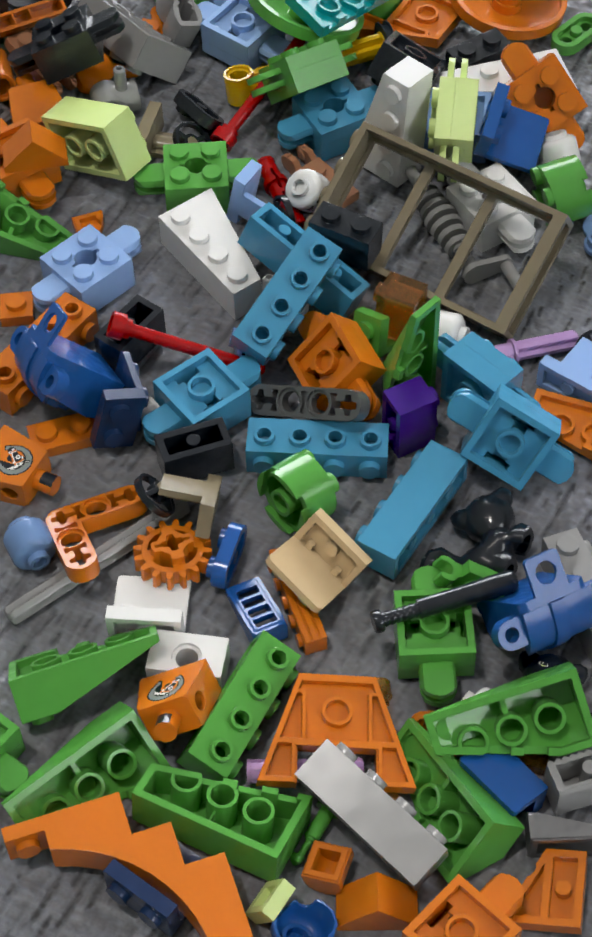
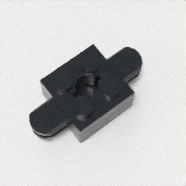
[7,3,125,85]
[365,30,447,88]

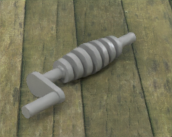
[405,166,521,289]

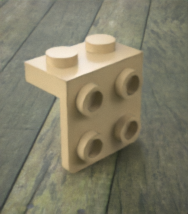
[266,508,373,613]

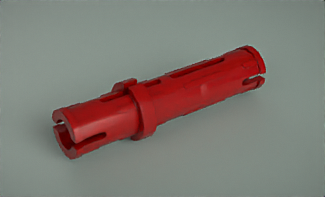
[258,156,306,229]

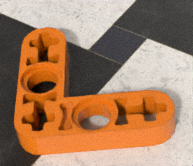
[45,485,148,583]

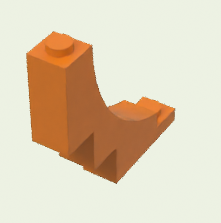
[1,792,253,937]

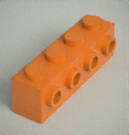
[0,292,99,416]

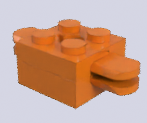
[501,42,588,148]
[0,117,62,210]
[287,310,387,422]
[402,873,524,937]

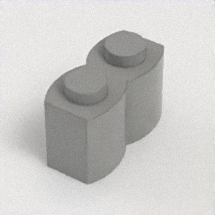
[155,0,202,47]

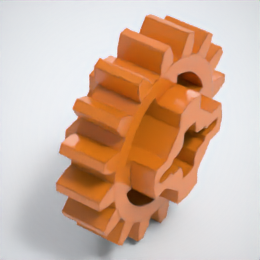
[133,519,213,590]

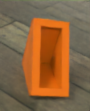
[2,119,69,173]
[336,872,418,931]

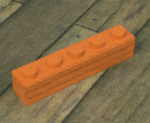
[0,0,67,38]
[267,547,327,655]

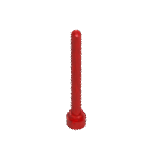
[210,37,305,152]
[106,311,266,375]

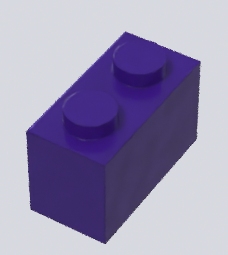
[382,376,440,458]

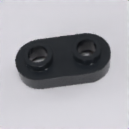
[173,89,224,134]

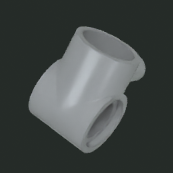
[89,65,142,112]

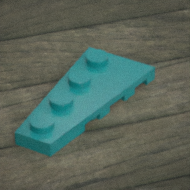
[285,0,389,38]

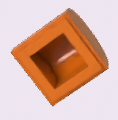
[301,840,354,895]

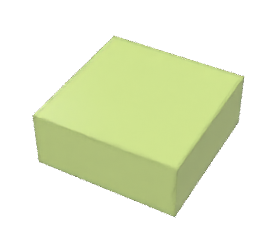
[245,878,296,924]

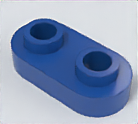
[206,522,247,590]

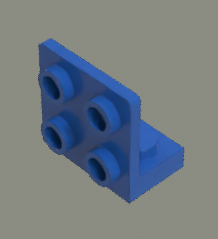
[473,82,549,174]

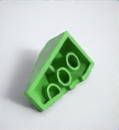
[0,180,74,261]
[382,295,441,396]
[8,625,160,725]
[423,662,592,756]
[1,701,171,824]
[397,718,525,884]

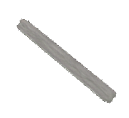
[4,499,190,625]

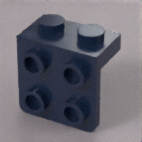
[90,351,149,449]
[103,842,202,937]

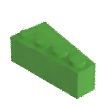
[132,763,313,881]

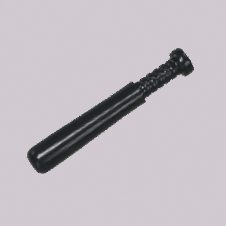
[370,570,519,633]

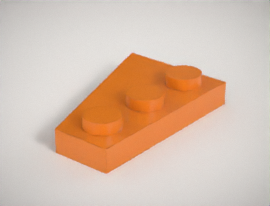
[534,388,592,460]

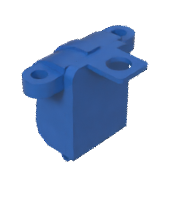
[10,302,125,419]
[477,548,592,656]

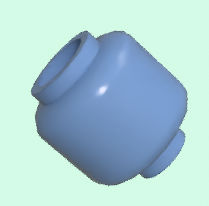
[3,516,56,570]

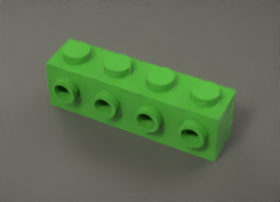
[176,630,301,781]

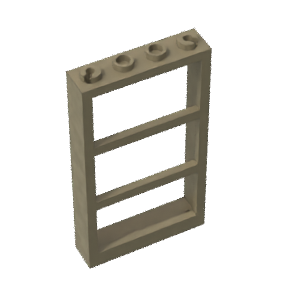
[303,121,574,340]

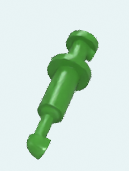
[290,800,338,866]

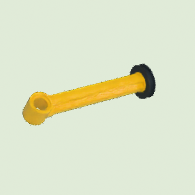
[223,20,394,107]

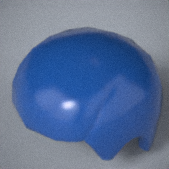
[270,899,338,937]

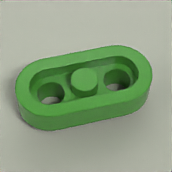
[551,12,592,56]

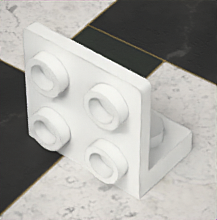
[105,575,191,637]

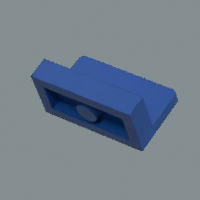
[459,754,549,816]

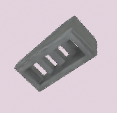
[524,812,592,857]

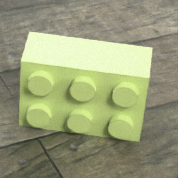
[41,96,152,181]

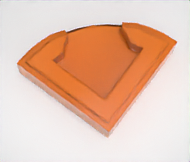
[71,210,104,233]

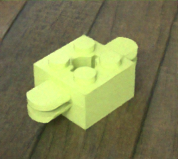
[428,57,479,183]

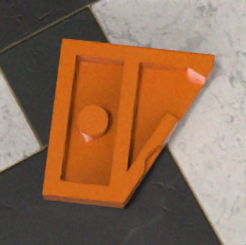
[512,848,588,935]

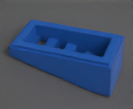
[225,576,288,643]

